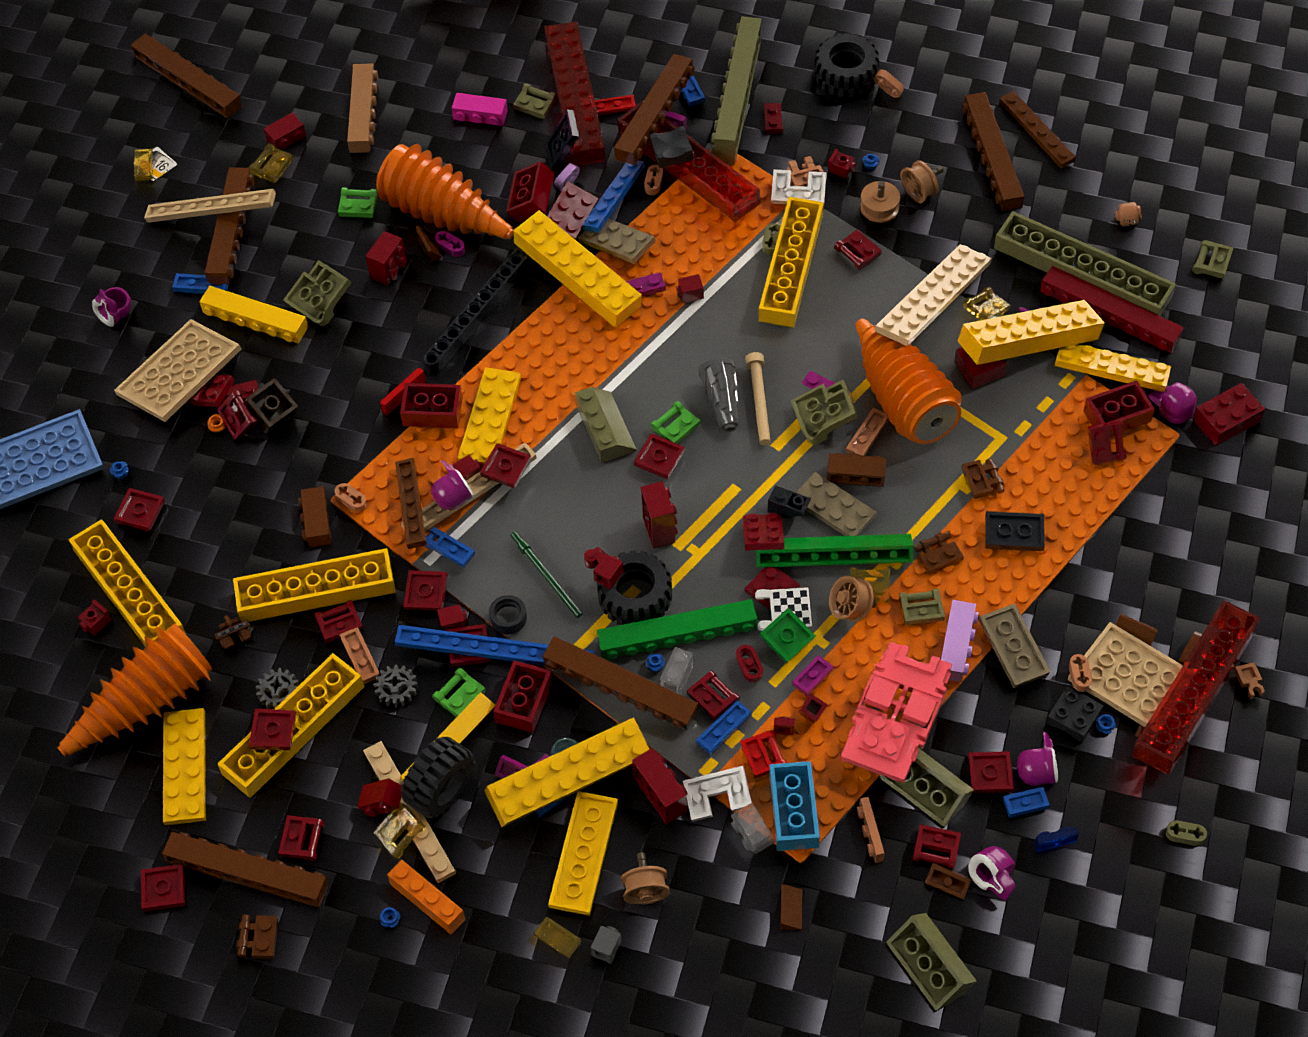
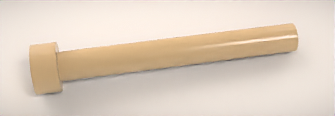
[745,352,771,445]

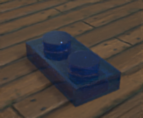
[1034,826,1079,852]

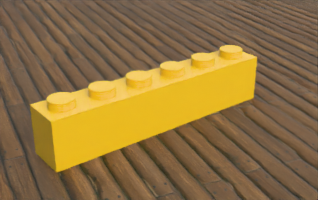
[199,285,308,344]

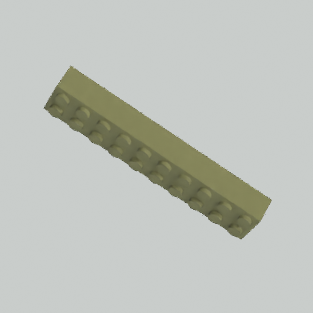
[711,16,761,165]
[994,211,1176,316]

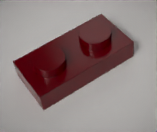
[764,103,783,134]

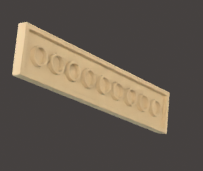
[875,244,992,346]

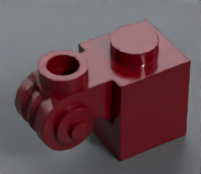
[584,547,623,590]

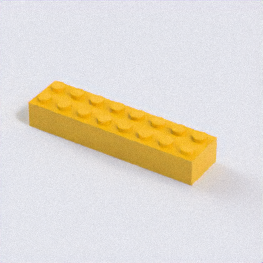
[759,197,824,328]
[514,210,642,328]
[958,300,1105,365]
[69,519,186,647]
[233,548,396,622]
[218,653,364,798]
[484,717,650,827]

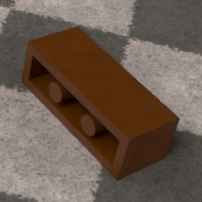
[827,453,886,487]
[298,486,332,548]

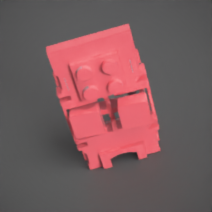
[841,642,952,783]

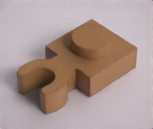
[1234,662,1264,699]

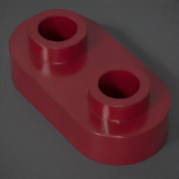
[736,645,763,682]

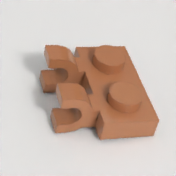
[786,156,827,187]

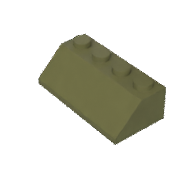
[575,387,637,463]
[879,748,974,827]
[886,913,977,1011]

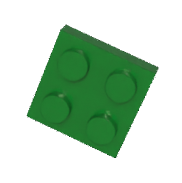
[759,608,816,664]

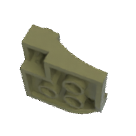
[283,260,352,326]
[791,380,858,445]

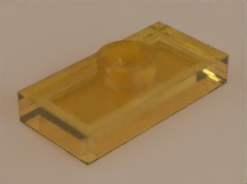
[135,149,153,181]
[534,917,581,958]

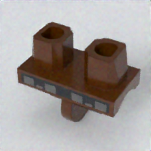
[214,615,252,650]

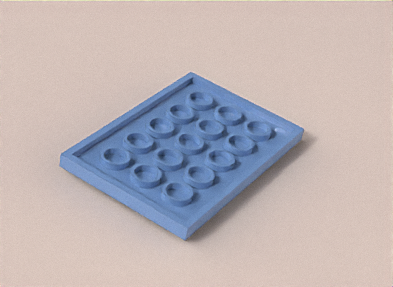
[0,409,104,509]

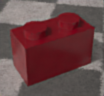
[264,112,306,152]
[357,778,402,817]

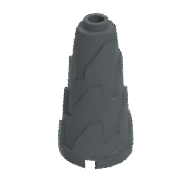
[698,358,739,432]

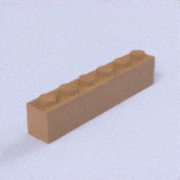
[347,64,378,153]

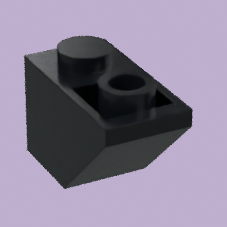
[767,485,811,519]

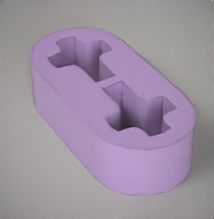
[553,163,580,192]

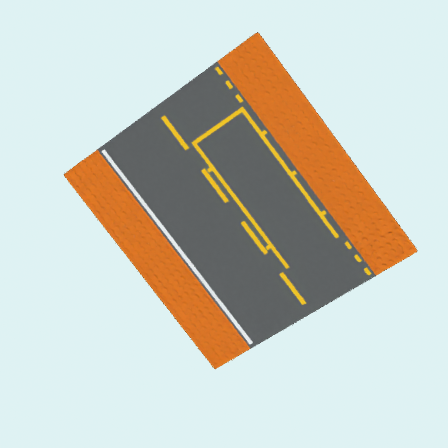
[331,148,1179,863]

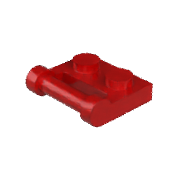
[740,730,787,779]

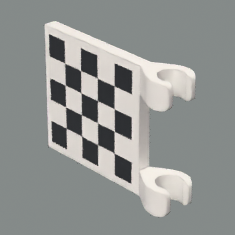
[755,588,812,631]

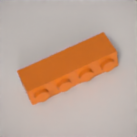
[387,860,465,935]

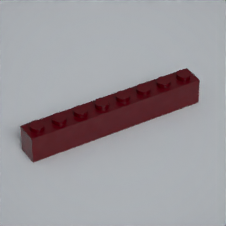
[1040,266,1184,353]

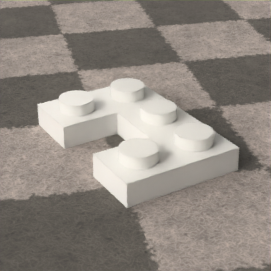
[771,169,826,204]
[683,766,753,822]

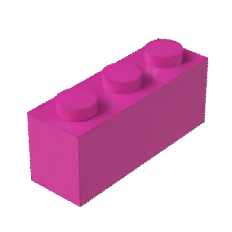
[452,93,508,126]

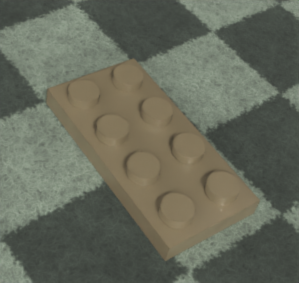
[578,219,656,264]
[796,472,877,536]
[978,604,1051,688]

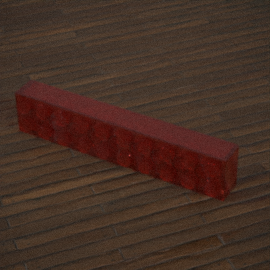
[544,21,606,165]
[617,101,761,222]
[1132,600,1261,775]

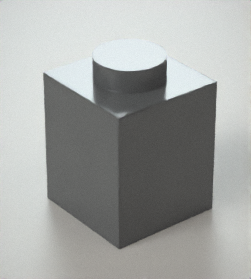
[591,926,621,963]

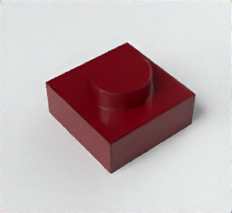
[774,716,795,735]

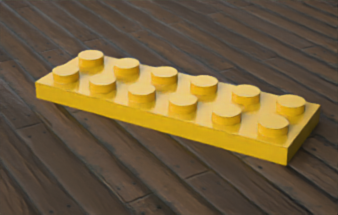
[1054,344,1171,392]
[457,367,521,466]
[163,708,206,825]
[548,791,618,916]

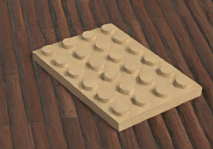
[114,319,242,422]
[1067,622,1215,744]

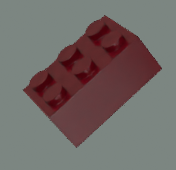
[506,161,554,224]
[1083,381,1155,437]
[400,383,463,428]
[1193,383,1265,446]
[640,481,678,549]
[493,660,553,733]
[632,748,688,825]

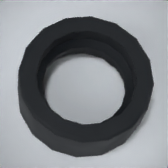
[489,595,527,634]

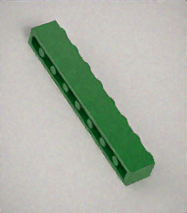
[755,534,913,567]
[597,599,757,660]

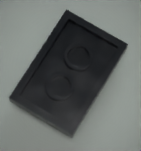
[546,109,579,171]
[985,511,1045,551]

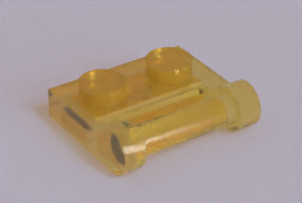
[248,143,293,183]
[963,287,1010,320]
[850,568,890,603]
[373,802,426,858]

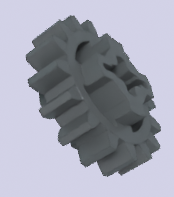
[374,665,418,707]
[256,668,299,709]

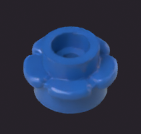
[862,154,880,170]
[110,461,129,479]
[645,654,665,673]
[1095,714,1116,734]
[379,907,400,928]

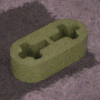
[762,223,781,255]
[1165,820,1207,846]

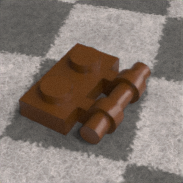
[961,458,1005,499]
[913,531,964,575]
[236,914,279,959]

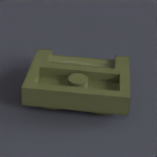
[513,83,557,119]
[1192,240,1233,279]
[899,588,945,625]

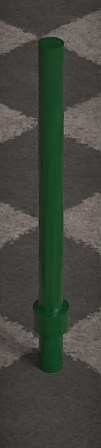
[510,531,583,618]

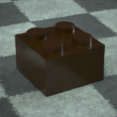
[244,378,298,434]

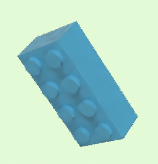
[769,761,820,851]

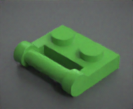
[338,187,377,218]
[650,401,700,444]
[432,668,486,717]

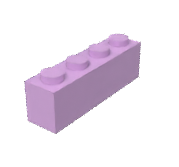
[941,600,979,682]

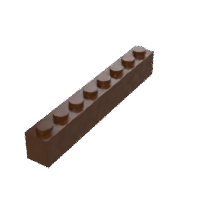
[131,34,242,118]
[614,54,695,165]
[962,92,1024,211]
[205,167,254,285]
[543,636,698,730]
[162,832,329,907]

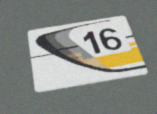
[133,147,177,181]

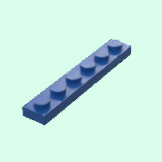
[582,161,645,233]

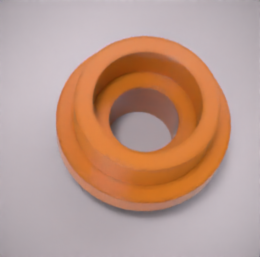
[208,414,226,432]

